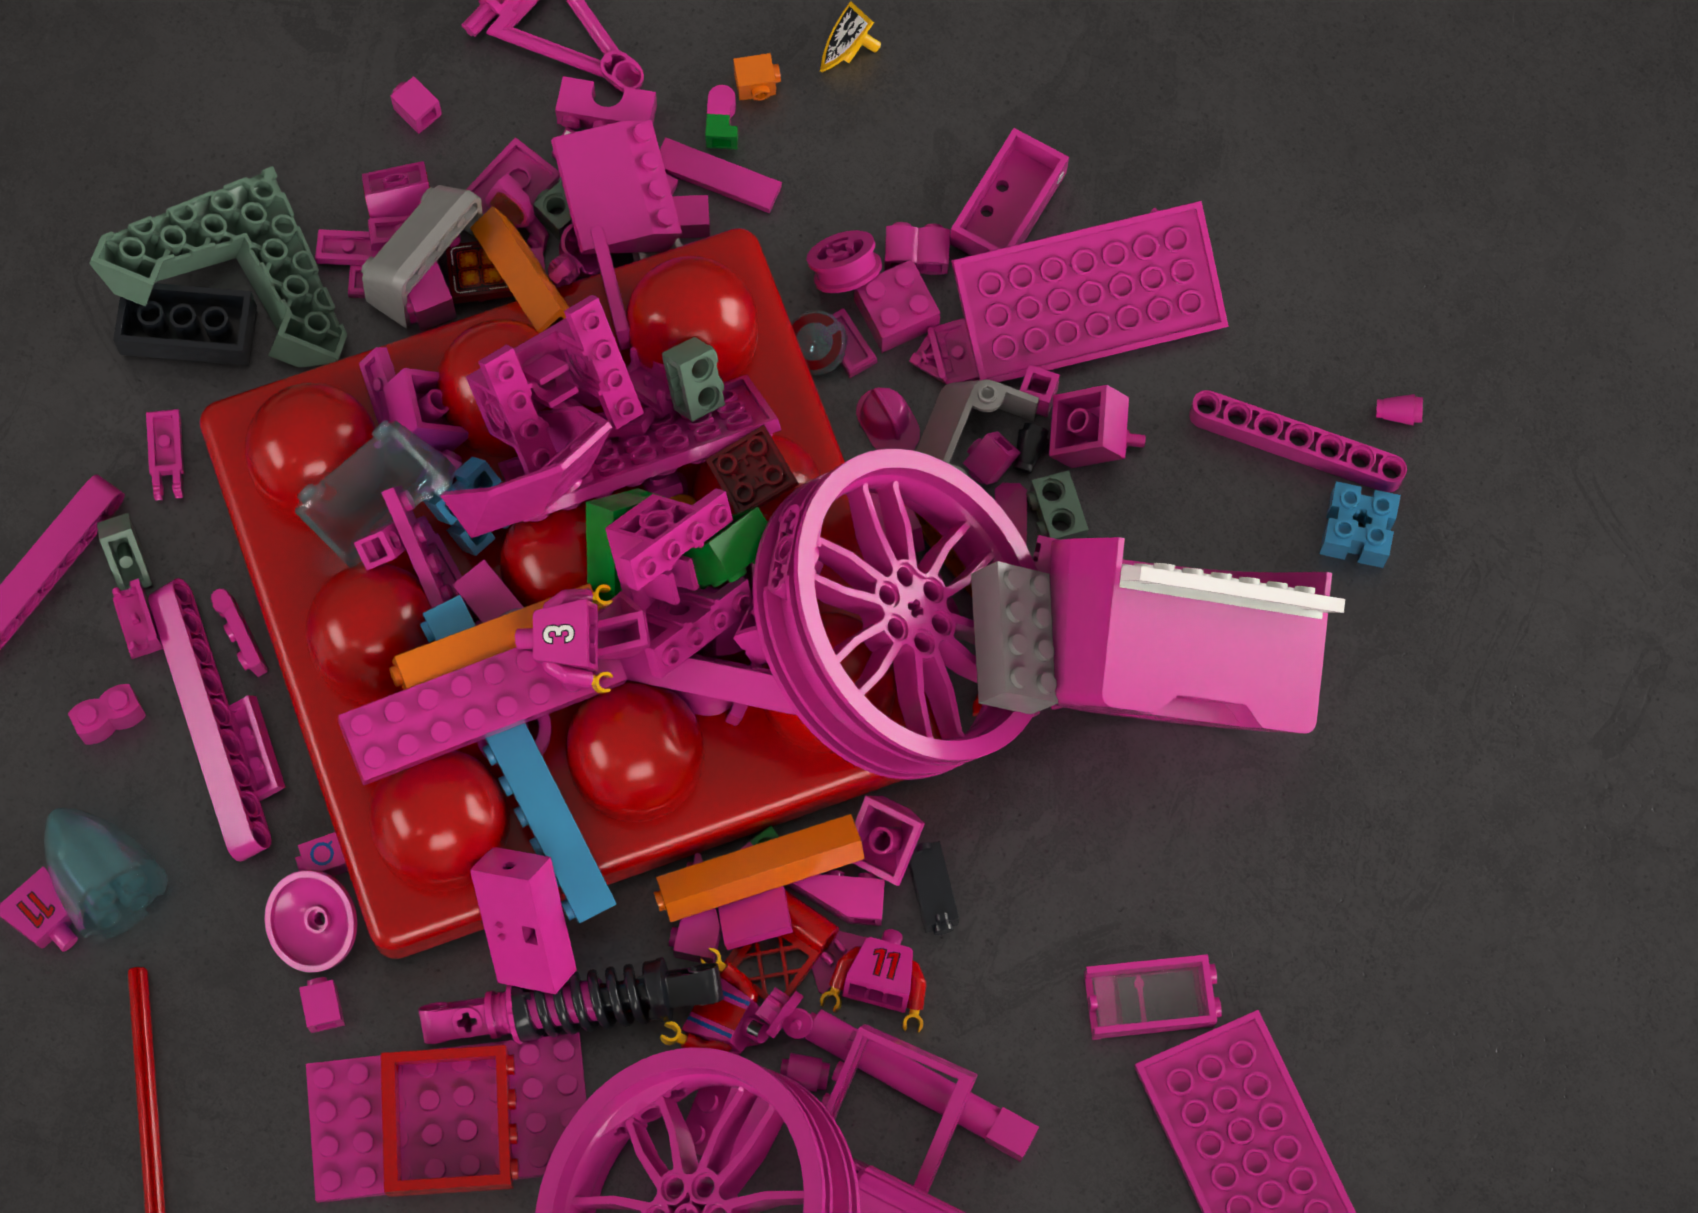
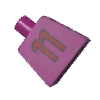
[0,866,78,952]

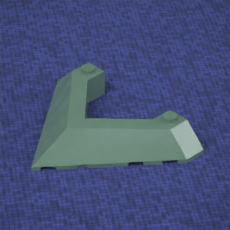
[89,166,347,368]

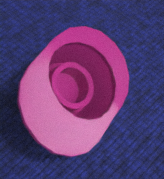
[856,387,920,451]

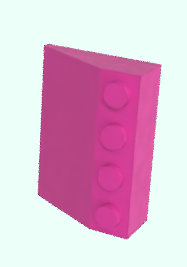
[551,120,682,254]

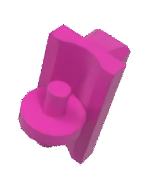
[755,987,813,1039]

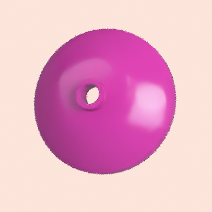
[265,870,357,972]

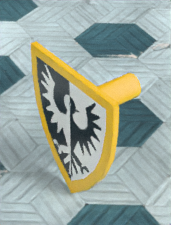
[820,1,881,72]

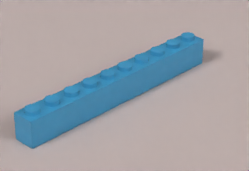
[420,595,617,924]

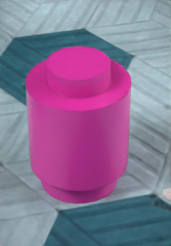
[780,1053,830,1092]

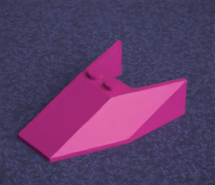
[440,406,612,538]

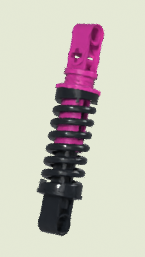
[418,957,724,1044]

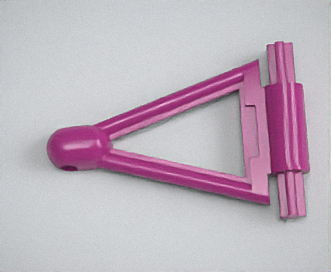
[461,0,644,92]

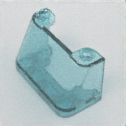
[295,420,456,567]

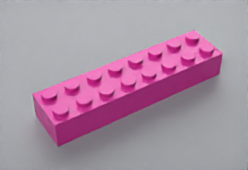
[338,647,627,786]

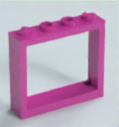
[821,1024,978,1193]

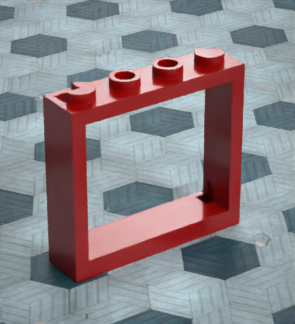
[380,1045,519,1197]

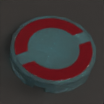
[791,311,848,375]

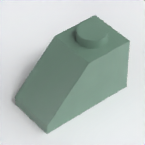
[97,513,153,591]

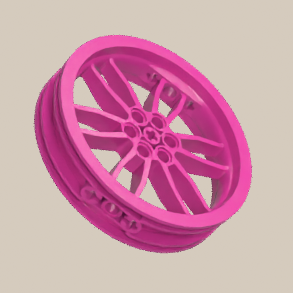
[753,449,1038,780]
[535,1048,860,1213]

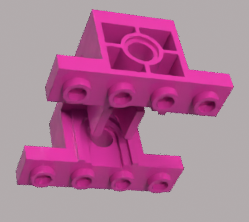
[466,295,644,474]
[605,488,752,679]

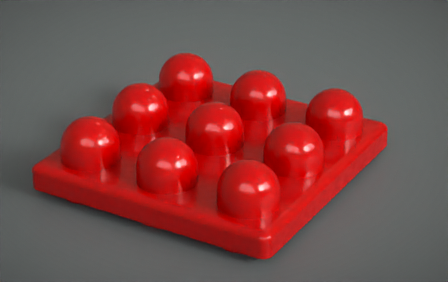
[200,228,942,959]

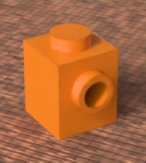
[733,53,781,101]

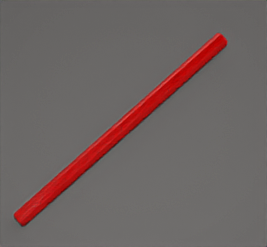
[128,967,165,1213]

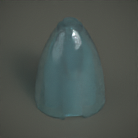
[44,807,167,939]

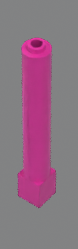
[805,1009,1039,1162]

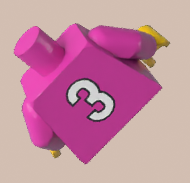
[515,584,613,693]

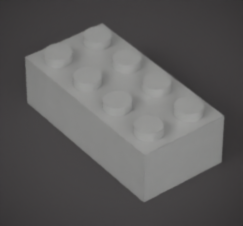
[971,561,1058,714]

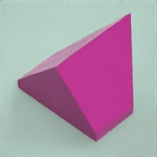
[598,591,650,660]

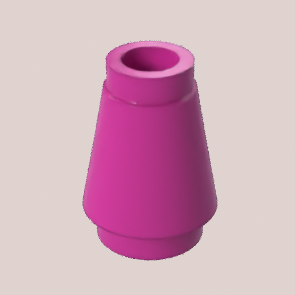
[1376,394,1423,426]

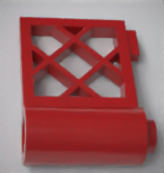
[724,890,839,1000]

